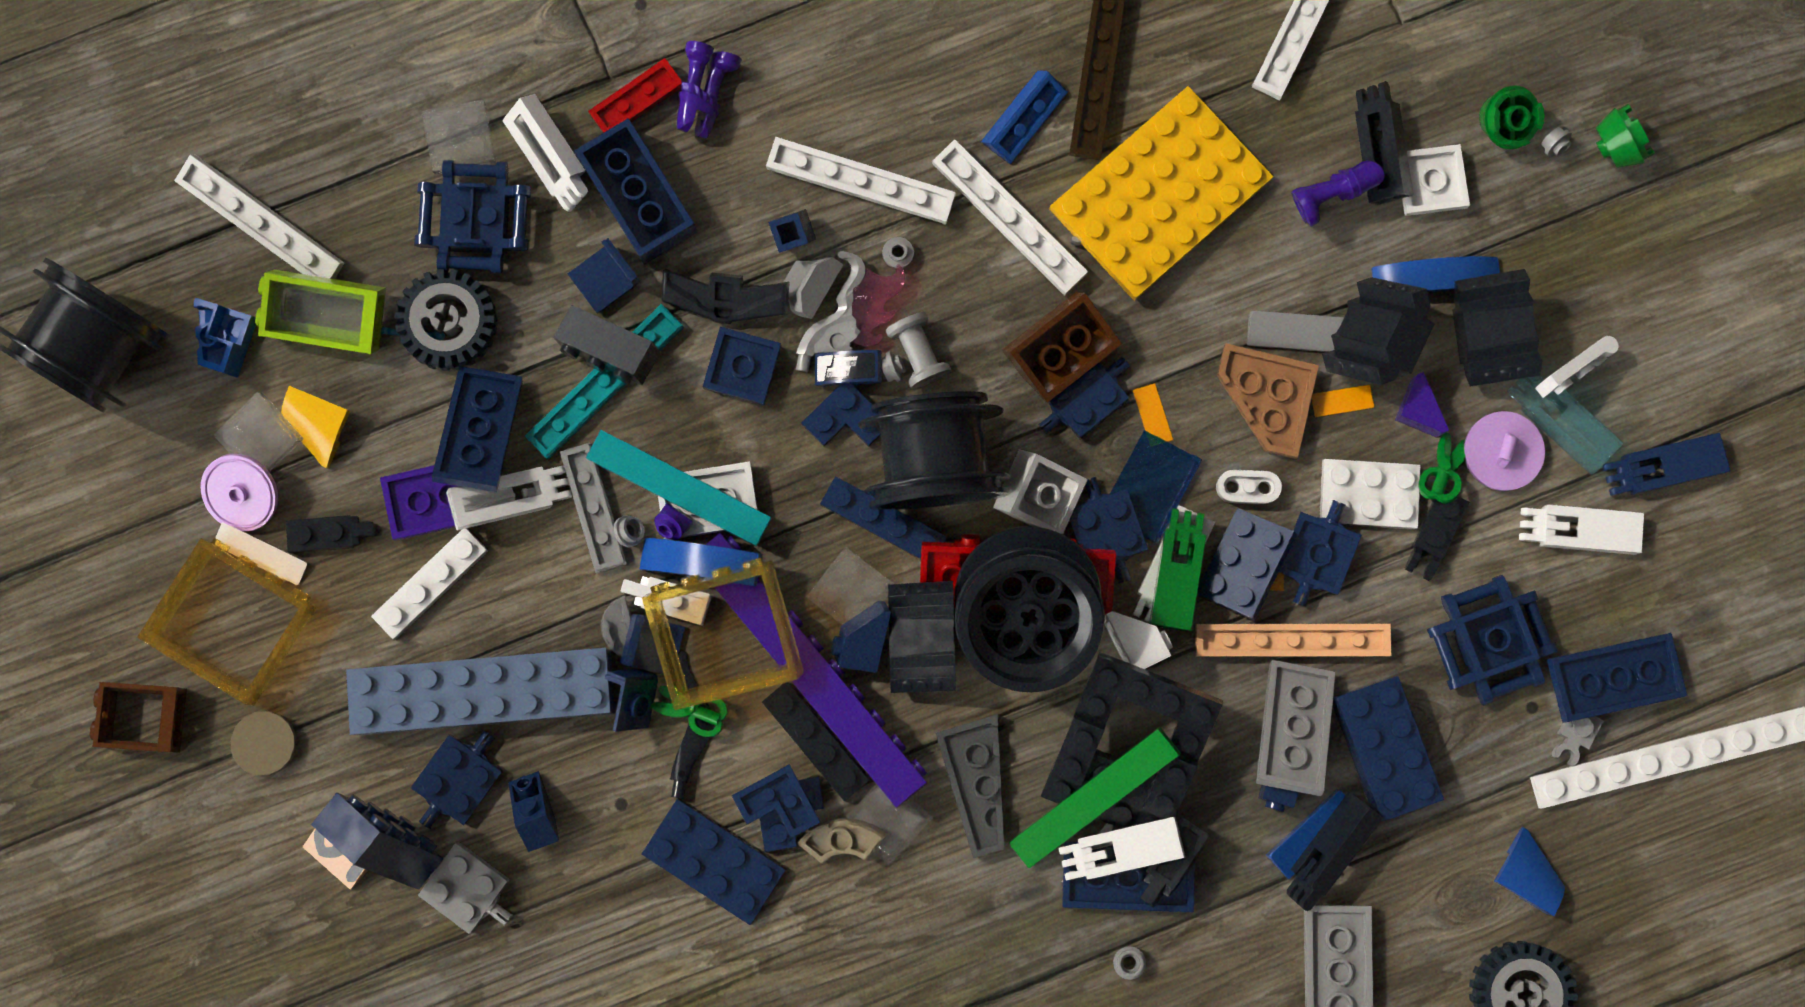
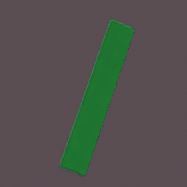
[1009,727,1181,868]

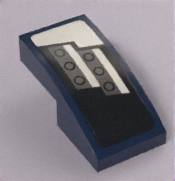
[815,350,882,387]

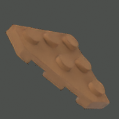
[1217,343,1319,459]

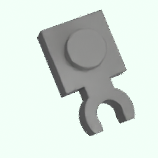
[1552,716,1604,766]

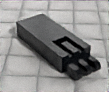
[1355,81,1414,205]
[1286,792,1384,911]

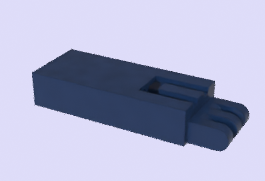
[1602,433,1731,496]

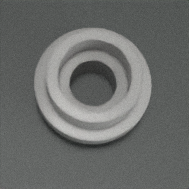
[1541,127,1572,157]
[882,237,914,269]
[881,351,906,382]
[614,515,645,547]
[1113,946,1146,980]

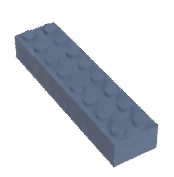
[346,648,615,735]

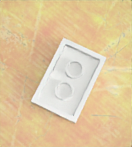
[1320,459,1420,530]
[658,461,758,540]

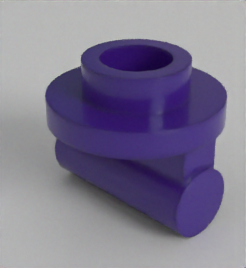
[654,503,693,540]

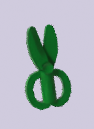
[1418,432,1465,504]
[651,686,729,737]

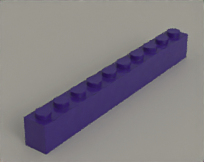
[706,533,928,809]

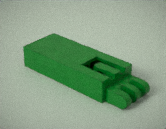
[1149,508,1206,632]

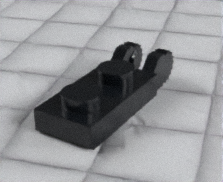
[1405,490,1470,581]

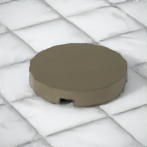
[231,711,297,775]

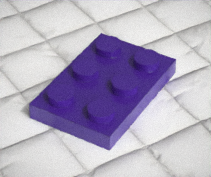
[380,465,456,541]

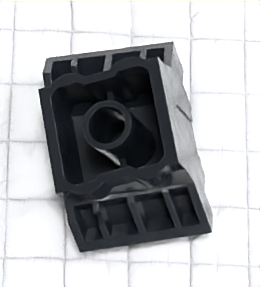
[1452,269,1542,387]
[1322,277,1435,385]
[888,581,956,693]

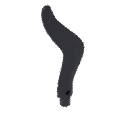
[670,651,714,799]

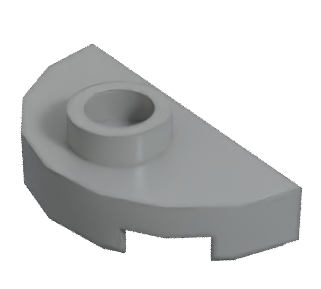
[601,596,631,656]

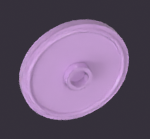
[1464,411,1545,491]
[201,454,278,531]

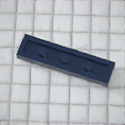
[820,476,947,560]

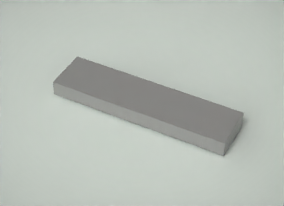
[560,443,627,574]

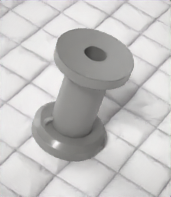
[885,312,952,389]

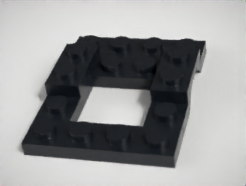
[1041,652,1223,829]

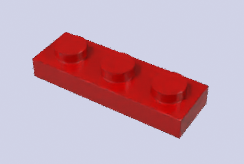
[588,58,682,133]

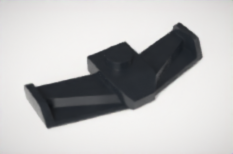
[662,269,790,324]

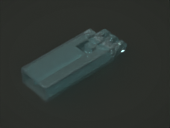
[1507,376,1624,475]

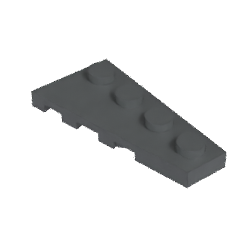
[936,714,1004,858]

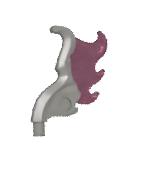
[796,251,905,372]

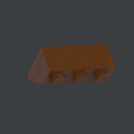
[1002,292,1122,403]

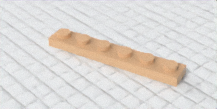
[1195,624,1391,657]

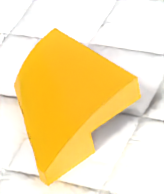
[281,386,350,469]

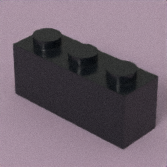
[553,305,661,385]

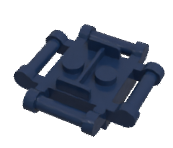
[414,160,531,273]
[1427,575,1559,706]

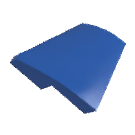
[193,298,256,378]
[1494,827,1565,916]

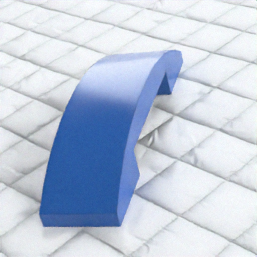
[1371,256,1500,293]
[639,538,762,586]

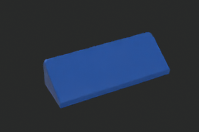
[981,70,1068,164]
[1266,789,1346,879]

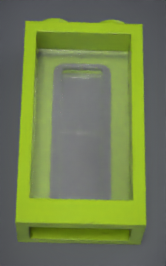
[255,269,386,354]

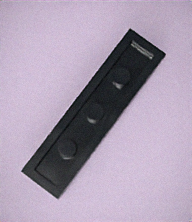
[762,681,869,802]

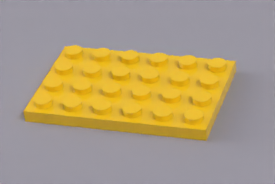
[1049,86,1274,301]

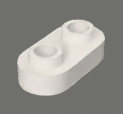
[1216,470,1282,504]

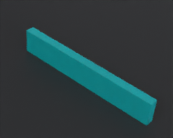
[525,304,684,460]
[586,430,772,547]

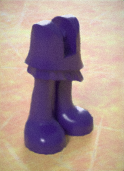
[677,41,742,139]
[1291,160,1384,227]

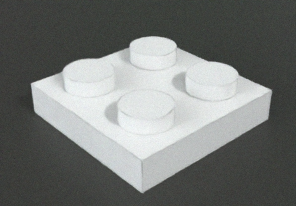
[1402,144,1470,216]

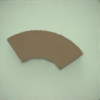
[797,819,887,864]

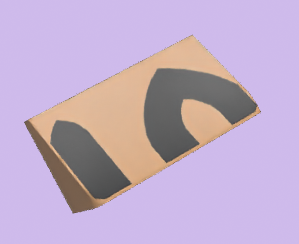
[303,829,368,890]

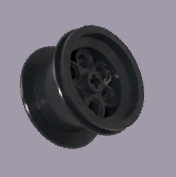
[0,258,170,413]
[858,391,1011,510]
[955,526,1105,693]

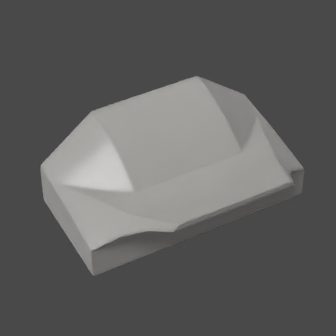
[784,257,843,319]

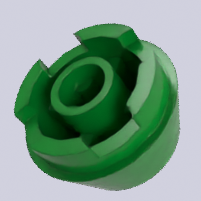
[1479,85,1545,149]
[1595,104,1655,168]

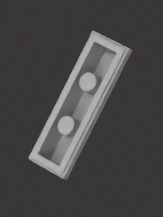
[1247,311,1344,352]

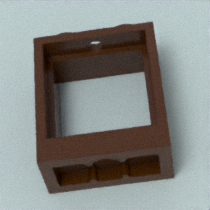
[90,682,187,753]

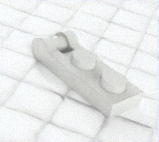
[1535,336,1619,398]

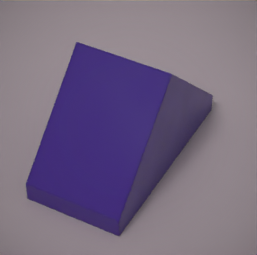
[1395,372,1449,438]

